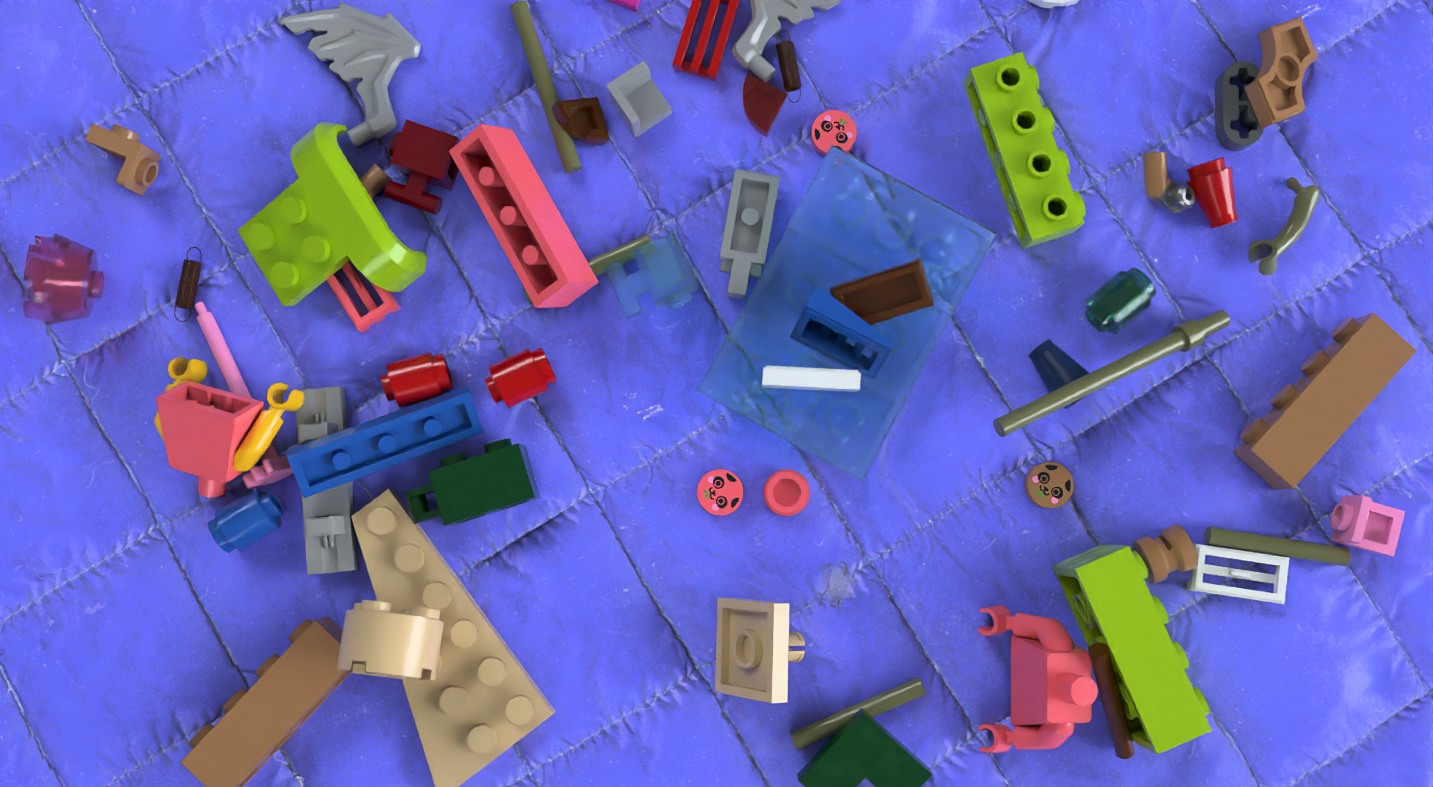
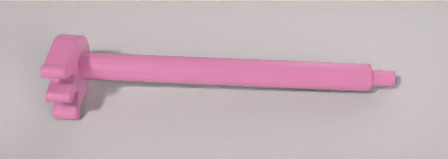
[194,302,293,490]

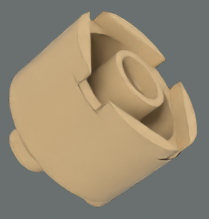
[336,600,444,681]

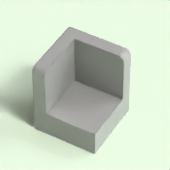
[606,61,672,138]

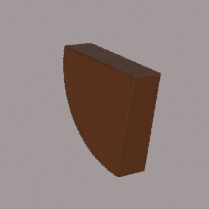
[551,97,609,145]

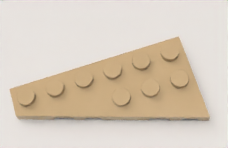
[351,488,556,787]

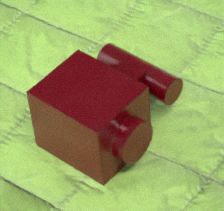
[384,119,460,215]

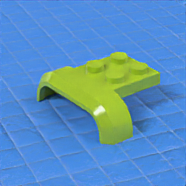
[237,122,427,306]

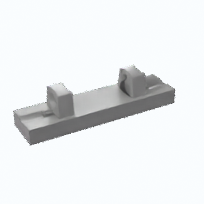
[296,386,359,575]

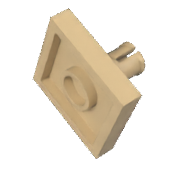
[715,597,805,703]

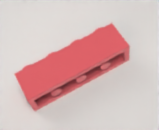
[449,124,599,308]

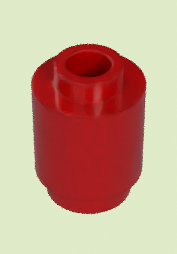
[484,347,557,408]
[381,352,453,408]

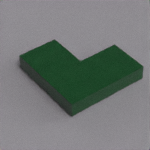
[797,707,932,787]

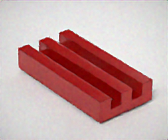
[672,0,740,81]

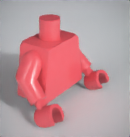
[978,605,1098,753]

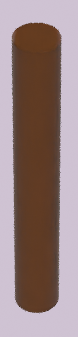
[1088,643,1135,759]

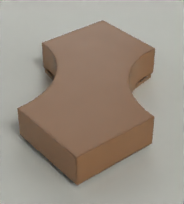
[1244,16,1318,129]

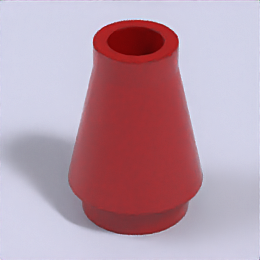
[1186,157,1238,228]

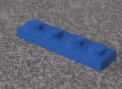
[286,386,484,498]

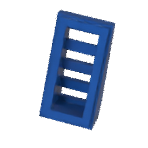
[790,287,894,380]

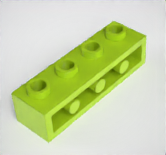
[963,51,1086,250]

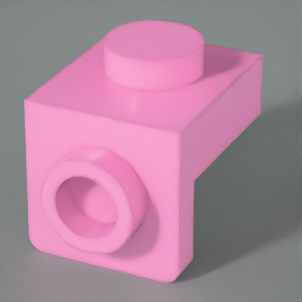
[1331,495,1405,557]

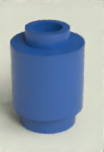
[208,487,284,553]

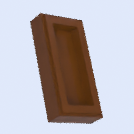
[829,258,935,325]

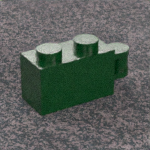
[404,438,541,526]

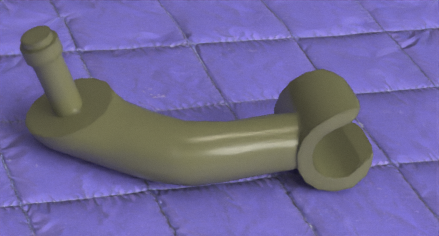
[1248,177,1320,276]

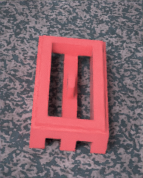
[327,261,401,333]

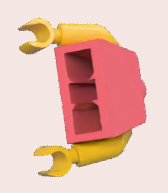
[154,357,305,498]

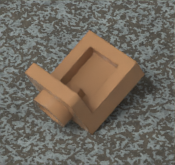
[85,123,161,196]

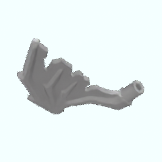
[732,0,841,83]
[278,2,421,147]

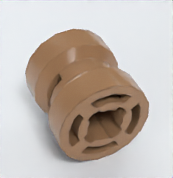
[1131,524,1198,585]

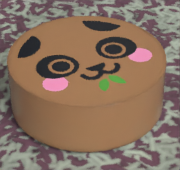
[1024,462,1074,508]

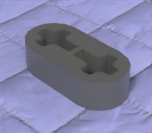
[1215,61,1264,151]

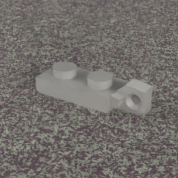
[720,169,780,300]

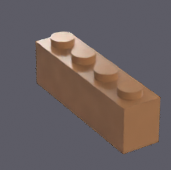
[1234,313,1417,490]
[181,617,353,787]

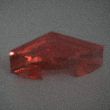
[743,74,788,137]

